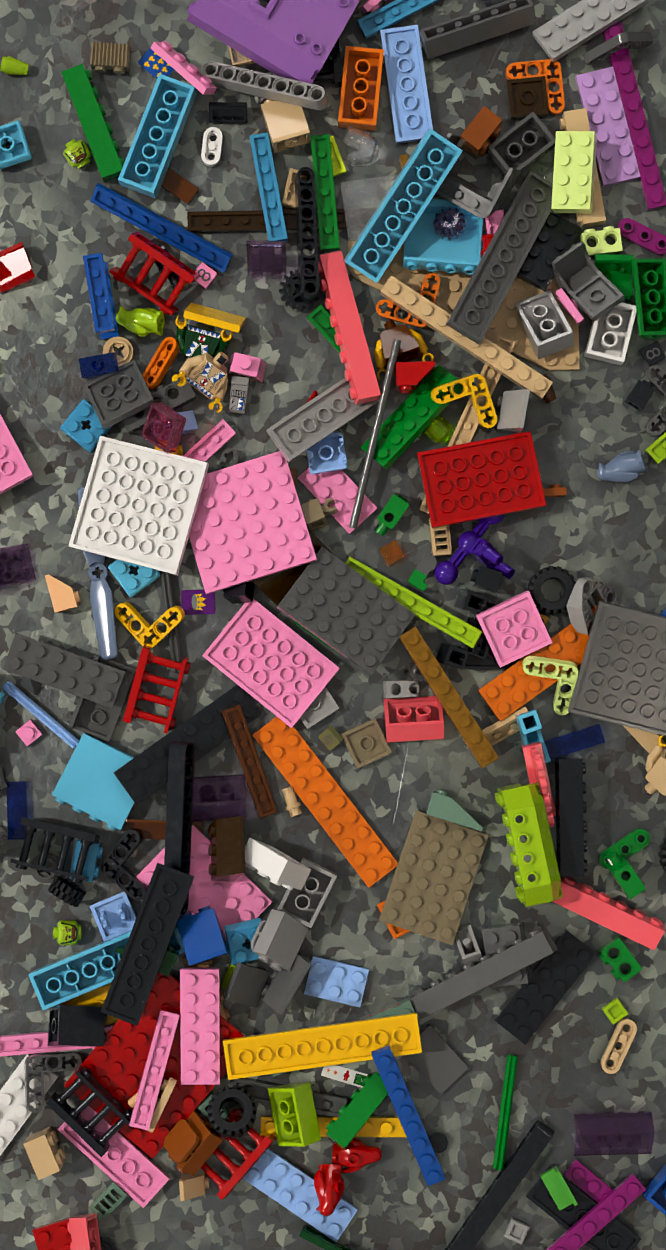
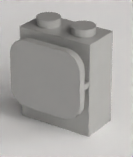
[251,909,309,971]

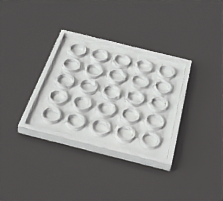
[69,436,209,576]

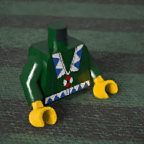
[175,315,234,359]

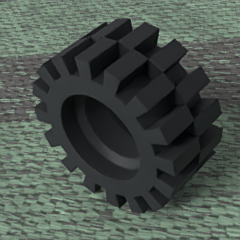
[48,876,86,907]

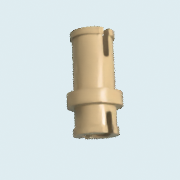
[281,786,302,817]

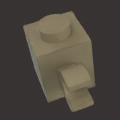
[301,498,338,531]

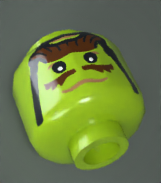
[63,139,92,169]
[53,920,81,945]

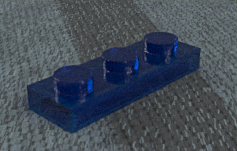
[544,724,605,759]
[6,781,28,840]

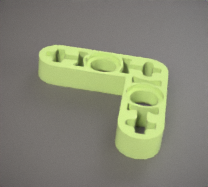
[523,656,578,715]

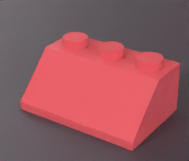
[383,696,444,743]
[68,1213,102,1250]

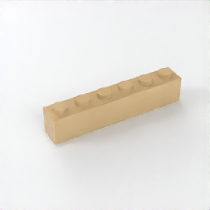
[559,108,606,228]

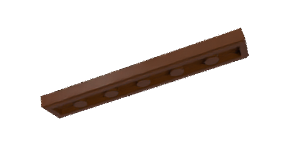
[221,704,278,819]

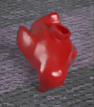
[332,1137,382,1173]
[314,1164,345,1216]

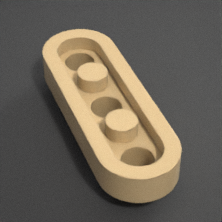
[600,1018,637,1074]
[147,1077,177,1133]

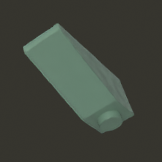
[426,789,483,831]

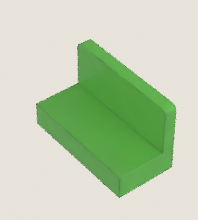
[540,1165,578,1210]

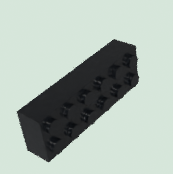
[555,758,588,877]

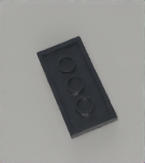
[516,212,581,292]

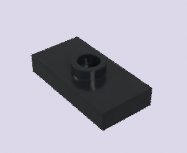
[209,102,248,123]

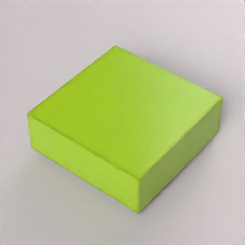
[601,997,629,1025]

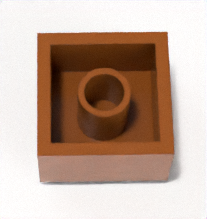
[458,106,502,160]

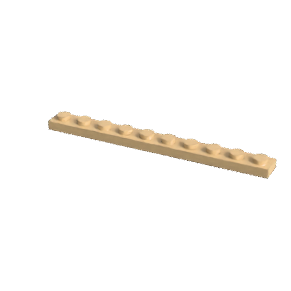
[419,334,516,514]

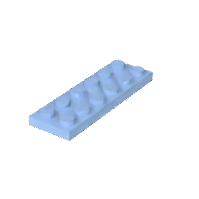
[380,25,433,144]
[243,1148,358,1242]

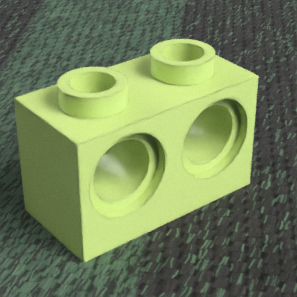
[580,226,623,258]

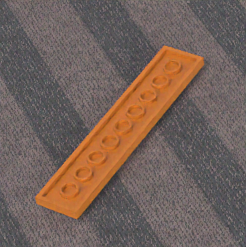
[252,716,398,888]

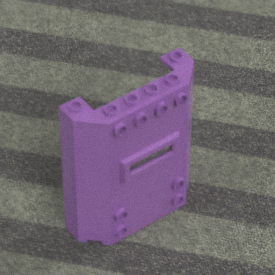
[187,0,360,84]

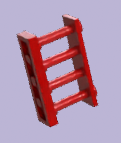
[109,231,200,315]
[123,645,191,734]
[200,1107,276,1200]

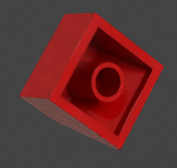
[395,361,435,394]

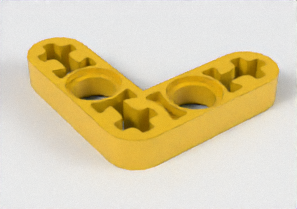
[431,374,497,428]
[114,602,185,648]

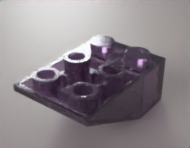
[0,543,36,589]

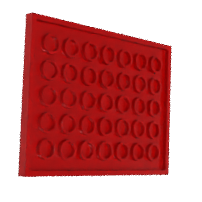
[64,972,246,1159]

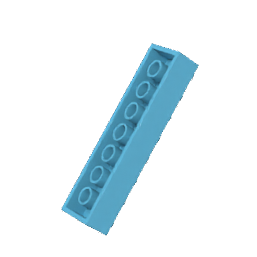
[344,129,463,283]
[28,924,185,1010]

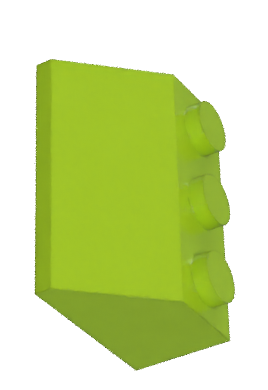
[267,1082,321,1147]

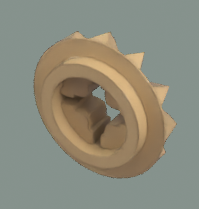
[103,336,133,367]

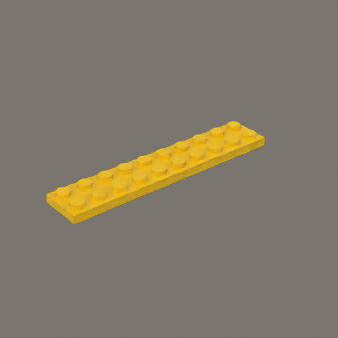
[223,1013,422,1080]

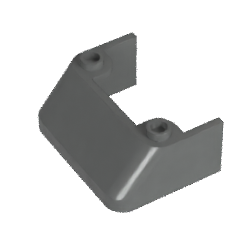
[436,133,522,218]

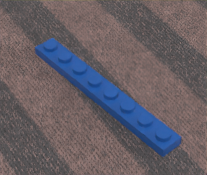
[90,183,233,273]
[371,1045,446,1186]

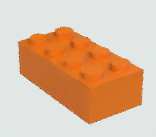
[338,46,384,131]

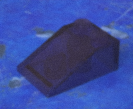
[246,240,287,279]

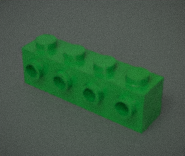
[326,1072,388,1150]

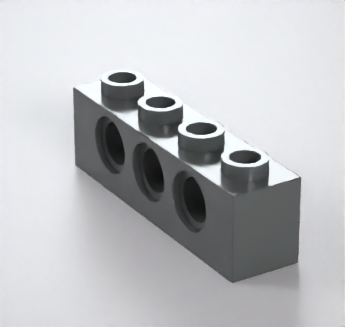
[122,378,197,435]

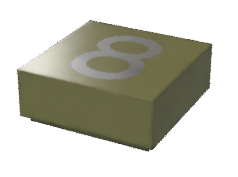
[318,725,344,751]

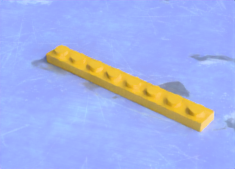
[261,1116,407,1137]

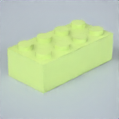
[551,131,597,214]

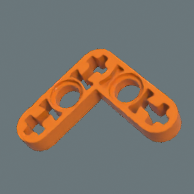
[505,59,565,116]
[376,273,441,328]

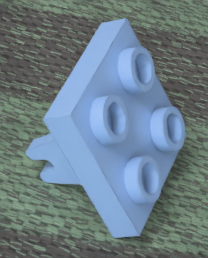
[90,891,137,942]

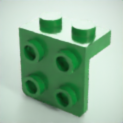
[594,254,634,299]

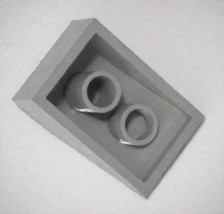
[515,290,574,360]
[495,389,530,434]

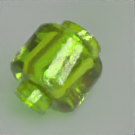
[425,416,453,444]

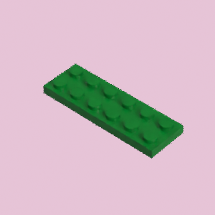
[360,364,463,470]

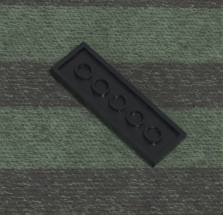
[494,929,596,1044]
[526,1165,641,1250]

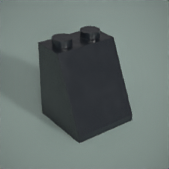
[47,1005,107,1047]

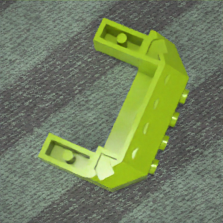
[494,782,563,907]

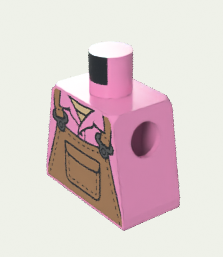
[227,352,267,383]

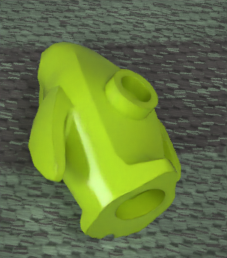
[116,306,165,337]

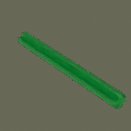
[493,1054,518,1170]

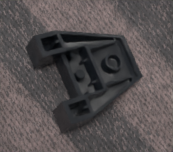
[436,588,520,669]

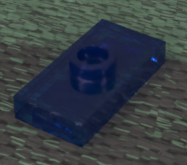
[79,352,119,378]

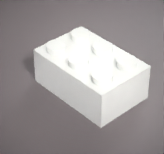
[584,302,637,366]
[245,837,311,890]

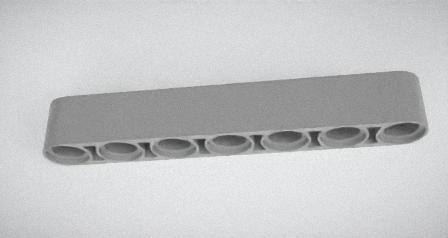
[202,61,328,110]

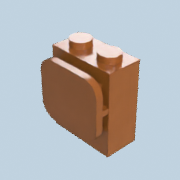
[164,1111,223,1176]

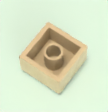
[23,1127,66,1180]

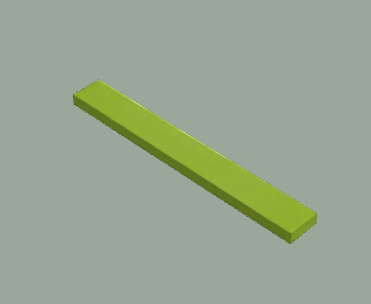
[345,556,483,648]

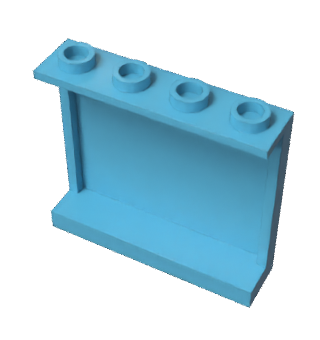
[403,199,483,275]
[52,733,134,831]

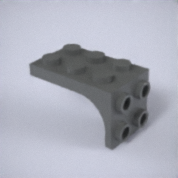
[552,241,625,322]

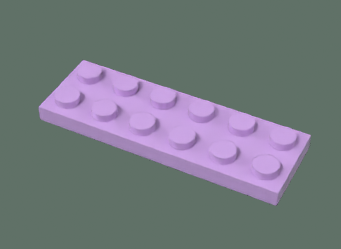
[575,67,641,187]

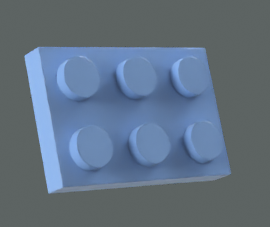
[304,956,369,1007]

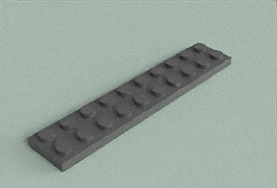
[446,170,553,345]

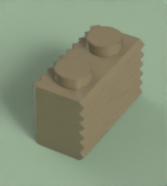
[90,42,131,74]

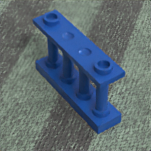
[83,253,119,340]

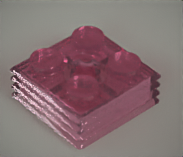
[142,402,186,454]

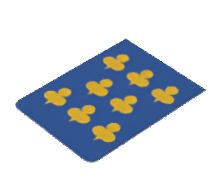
[138,47,175,79]

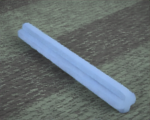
[3,681,80,749]

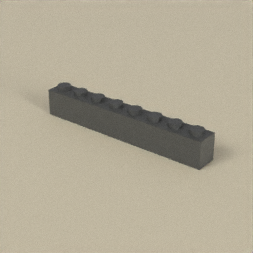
[410,928,558,1020]

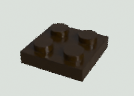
[506,76,549,120]

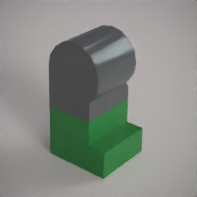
[407,555,437,592]

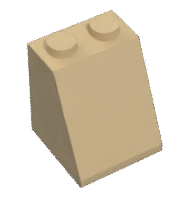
[261,99,311,153]

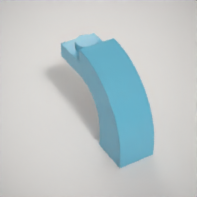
[516,709,551,763]

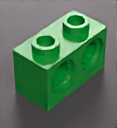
[599,936,642,983]

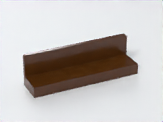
[125,819,204,840]

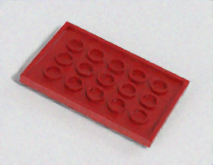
[417,431,546,528]

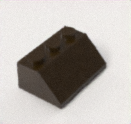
[208,816,245,882]

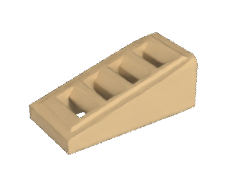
[429,518,452,556]

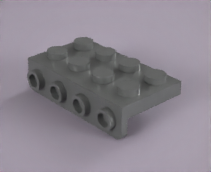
[67,655,136,742]

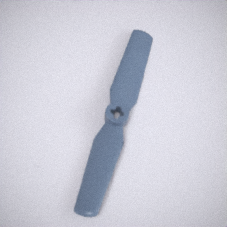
[77,486,118,660]

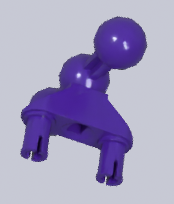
[434,515,515,585]

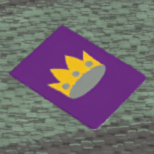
[181,590,215,615]

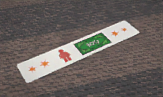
[321,1065,389,1096]

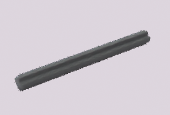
[160,571,182,673]

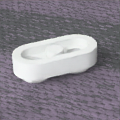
[201,127,223,167]

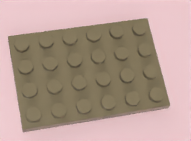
[379,810,489,945]

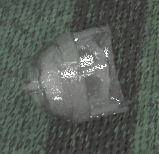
[343,125,379,167]

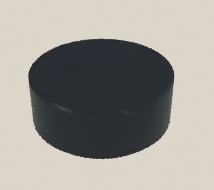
[429,1132,448,1153]

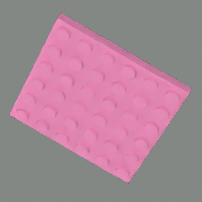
[189,451,317,594]

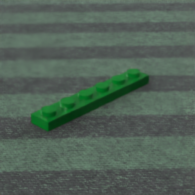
[310,134,340,251]

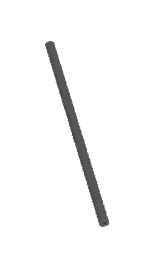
[349,339,401,529]

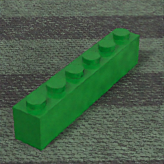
[61,64,125,182]

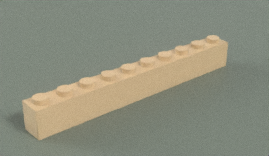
[380,275,553,401]

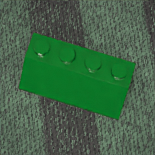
[632,259,666,340]

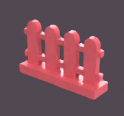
[522,742,556,828]

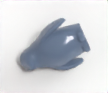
[597,450,648,482]

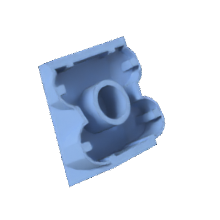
[306,432,348,475]

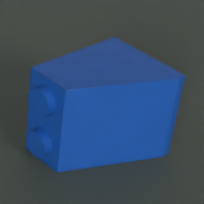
[177,906,229,966]

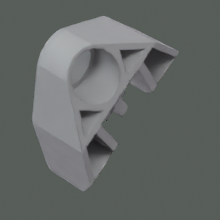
[566,577,617,636]

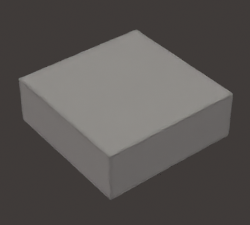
[504,1218,530,1245]

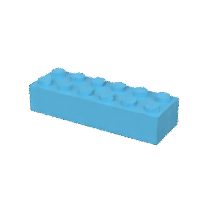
[118,74,197,199]

